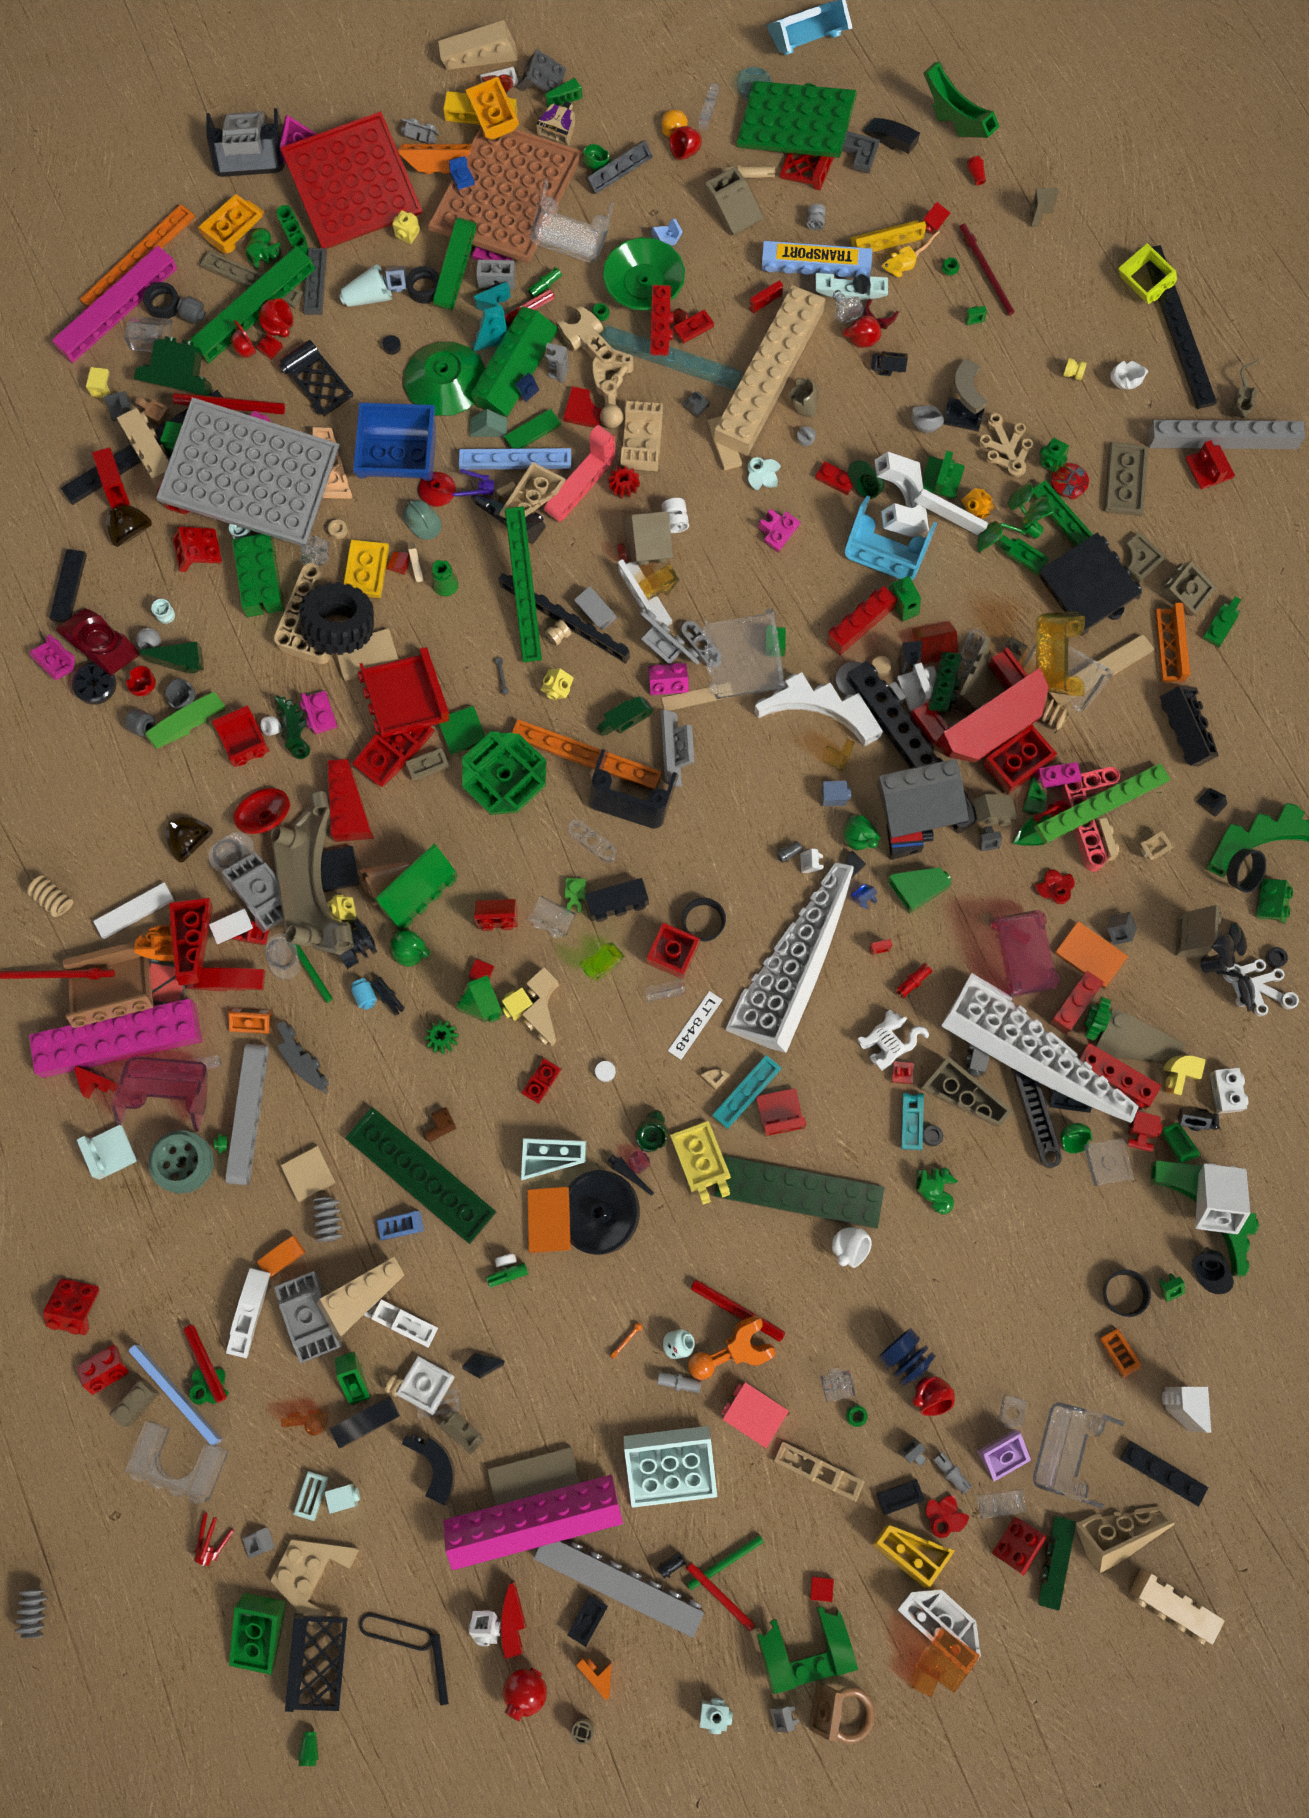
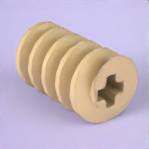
[1042,695,1072,730]
[27,875,73,917]

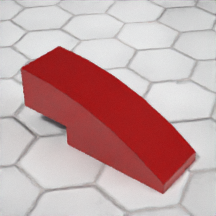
[501,1581,526,1659]

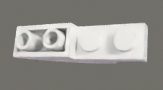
[226,1268,271,1358]

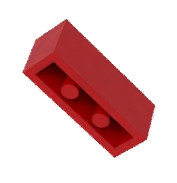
[1049,970,1104,1035]

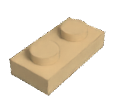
[1096,818,1119,862]

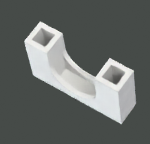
[875,452,929,537]

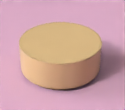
[328,519,348,539]
[872,656,891,676]

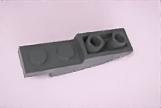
[276,1021,329,1094]

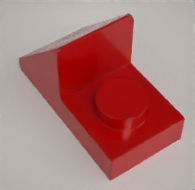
[74,1066,118,1099]

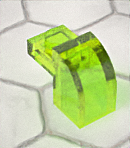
[579,942,625,981]

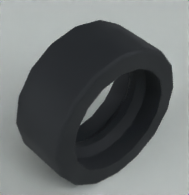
[406,266,439,304]
[143,282,180,320]

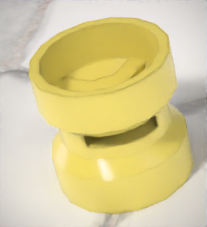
[1063,358,1087,381]

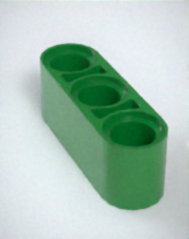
[276,205,309,255]

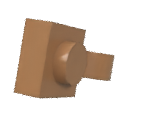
[135,397,170,425]

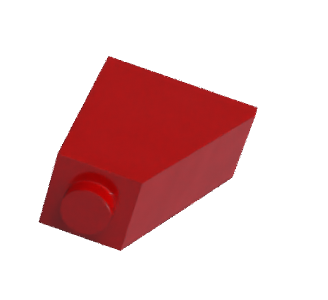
[92,447,130,508]

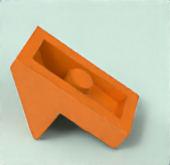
[576,1656,612,1700]

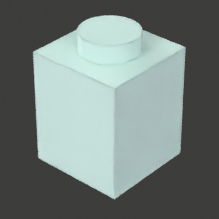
[325,1484,360,1514]

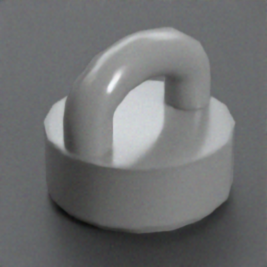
[797,426,816,446]

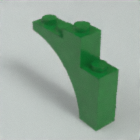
[923,62,1000,138]

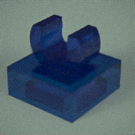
[850,884,877,909]

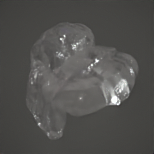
[832,290,864,323]

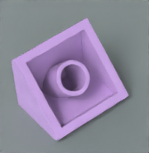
[977,1430,1031,1482]

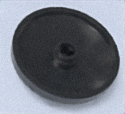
[568,1170,640,1255]

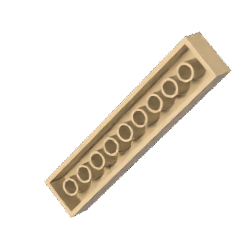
[714,285,826,456]

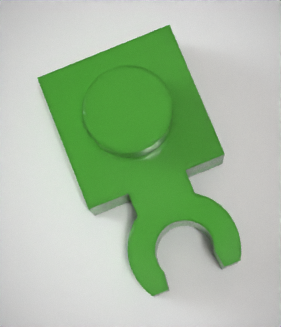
[565,878,586,913]

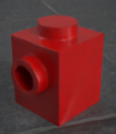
[922,202,951,235]

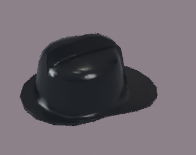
[1191,1247,1234,1294]

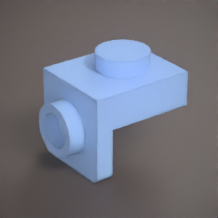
[651,219,682,245]

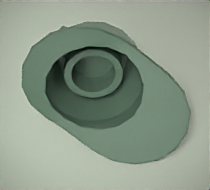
[403,500,442,540]

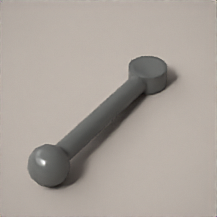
[495,658,509,695]

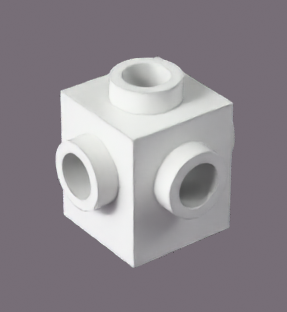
[469,1610,502,1646]

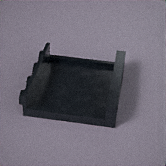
[1038,532,1142,636]

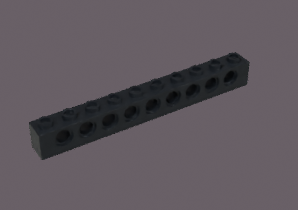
[846,661,978,834]

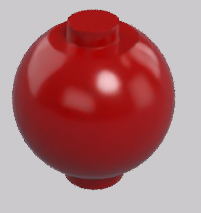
[503,1667,547,1722]

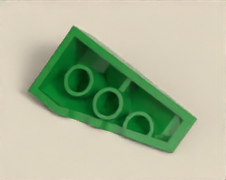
[456,975,504,1023]

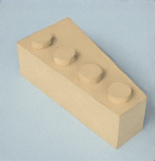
[438,20,518,70]
[117,408,169,488]
[1129,1569,1225,1645]

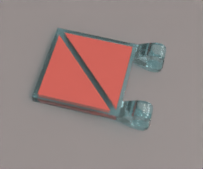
[149,959,186,1004]

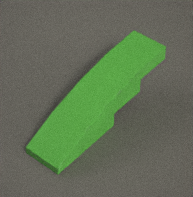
[145,692,225,749]

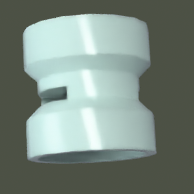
[229,524,252,539]
[151,599,175,624]

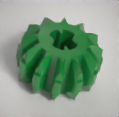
[424,1020,459,1055]

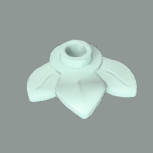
[748,457,781,490]

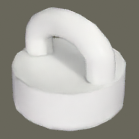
[261,716,282,736]

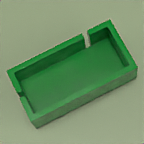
[232,534,285,618]

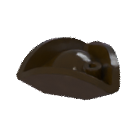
[107,505,152,547]
[166,817,213,862]

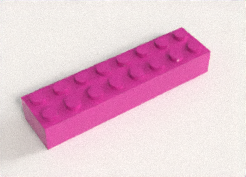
[29,999,202,1078]
[443,1475,623,1570]

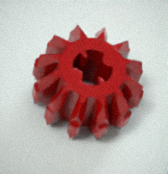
[608,465,640,499]

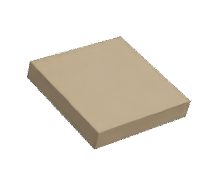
[281,1146,336,1203]

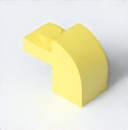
[1162,1055,1206,1095]

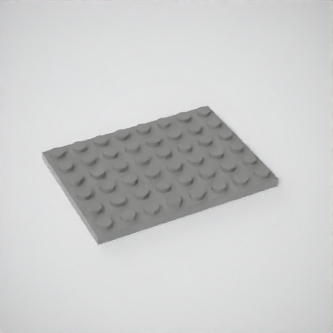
[157,397,339,547]

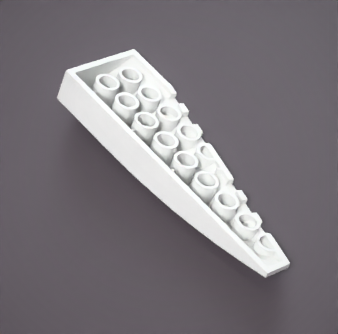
[726,863,854,1053]
[942,973,1139,1123]

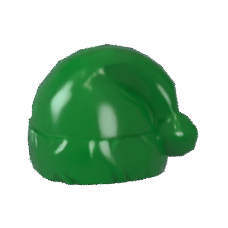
[843,814,881,850]
[390,930,431,967]

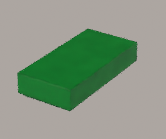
[1161,1122,1200,1164]

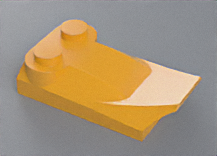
[465,77,519,139]
[198,194,265,253]

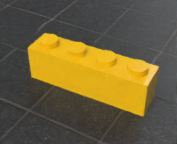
[443,91,518,125]

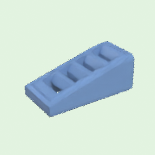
[377,1211,424,1241]

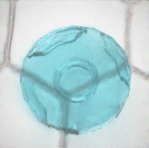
[737,67,772,100]

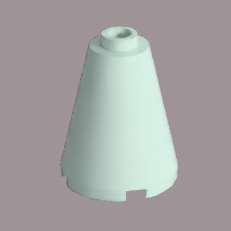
[339,264,392,307]

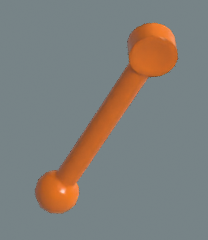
[610,1323,642,1359]

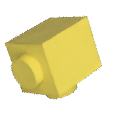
[501,988,533,1021]

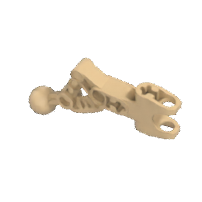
[555,305,634,428]

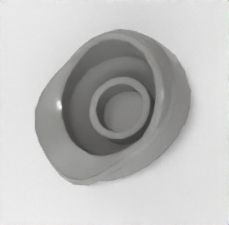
[911,406,944,434]

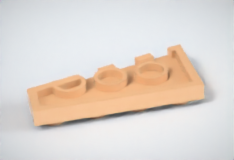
[313,427,352,499]

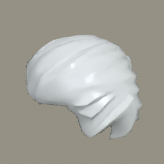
[1110,361,1148,390]

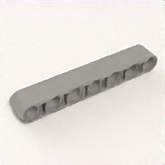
[226,1044,268,1185]

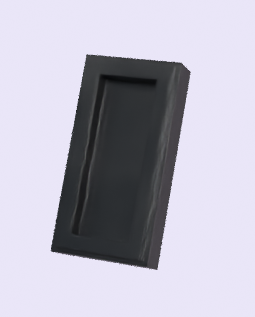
[876,1479,925,1515]

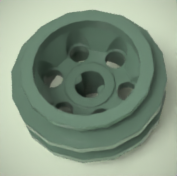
[149,1130,214,1194]

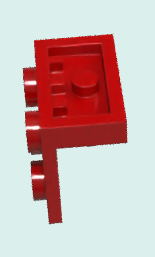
[172,527,222,572]
[756,1089,806,1137]

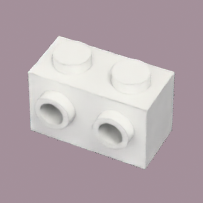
[1210,1068,1248,1114]

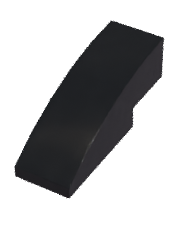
[864,118,920,154]
[330,1397,400,1448]

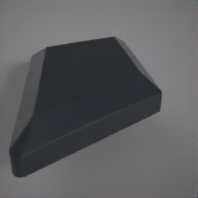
[462,1353,505,1379]

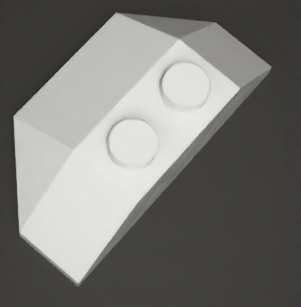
[897,1589,981,1674]

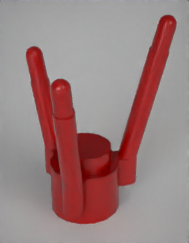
[193,1512,234,1566]

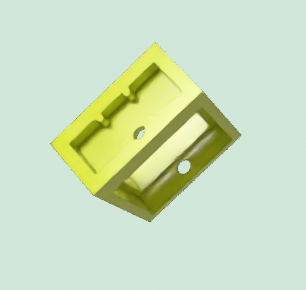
[1118,243,1177,305]

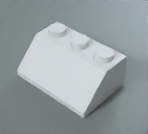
[1162,1387,1211,1433]

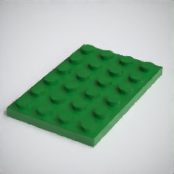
[736,81,857,158]

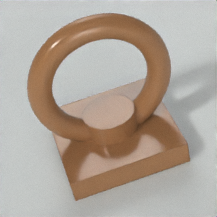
[809,1683,875,1744]

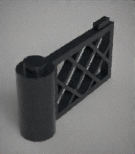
[279,339,354,417]

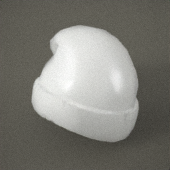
[832,1227,872,1268]

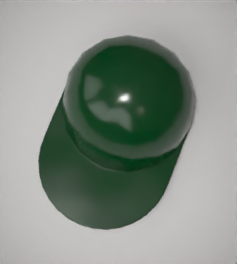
[848,460,884,499]

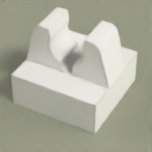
[800,848,824,874]

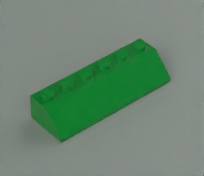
[471,306,559,417]

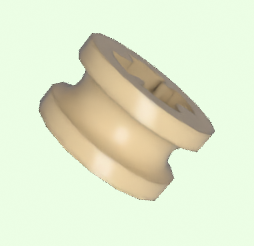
[385,1375,404,1397]

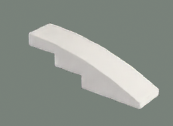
[364,1299,438,1348]

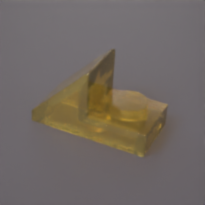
[638,563,679,601]

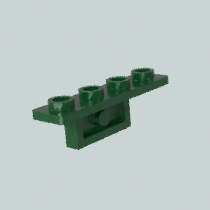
[928,652,962,712]
[1038,1516,1076,1610]

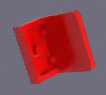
[43,1279,99,1335]

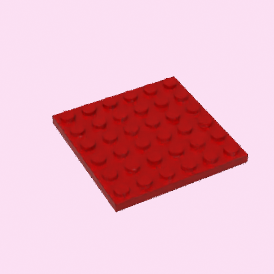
[281,111,423,249]

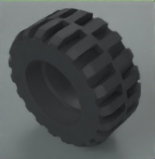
[299,582,374,655]

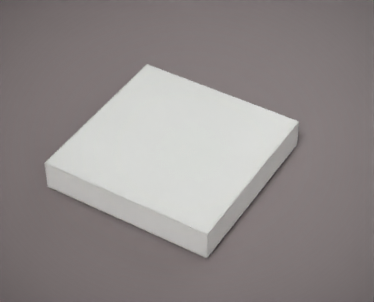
[396,1356,455,1415]

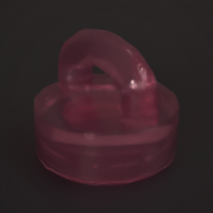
[629,1150,650,1174]

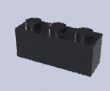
[585,878,649,922]

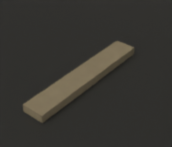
[200,250,304,309]

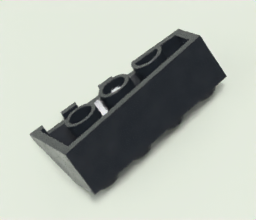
[1160,686,1219,767]

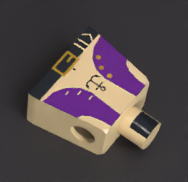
[536,101,575,146]

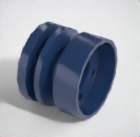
[878,1328,936,1386]

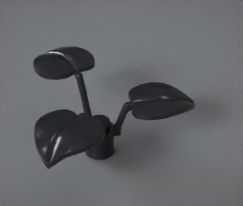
[1200,922,1255,1012]

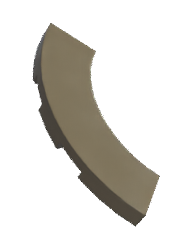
[954,358,988,414]

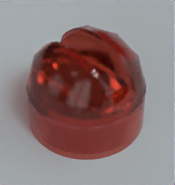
[673,308,688,324]

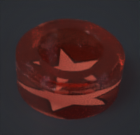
[616,542,628,562]

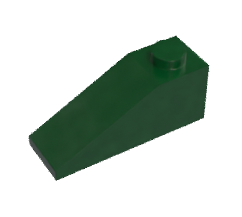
[140,641,204,674]

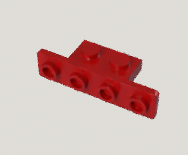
[650,285,674,356]

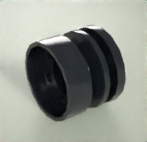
[339,916,377,969]

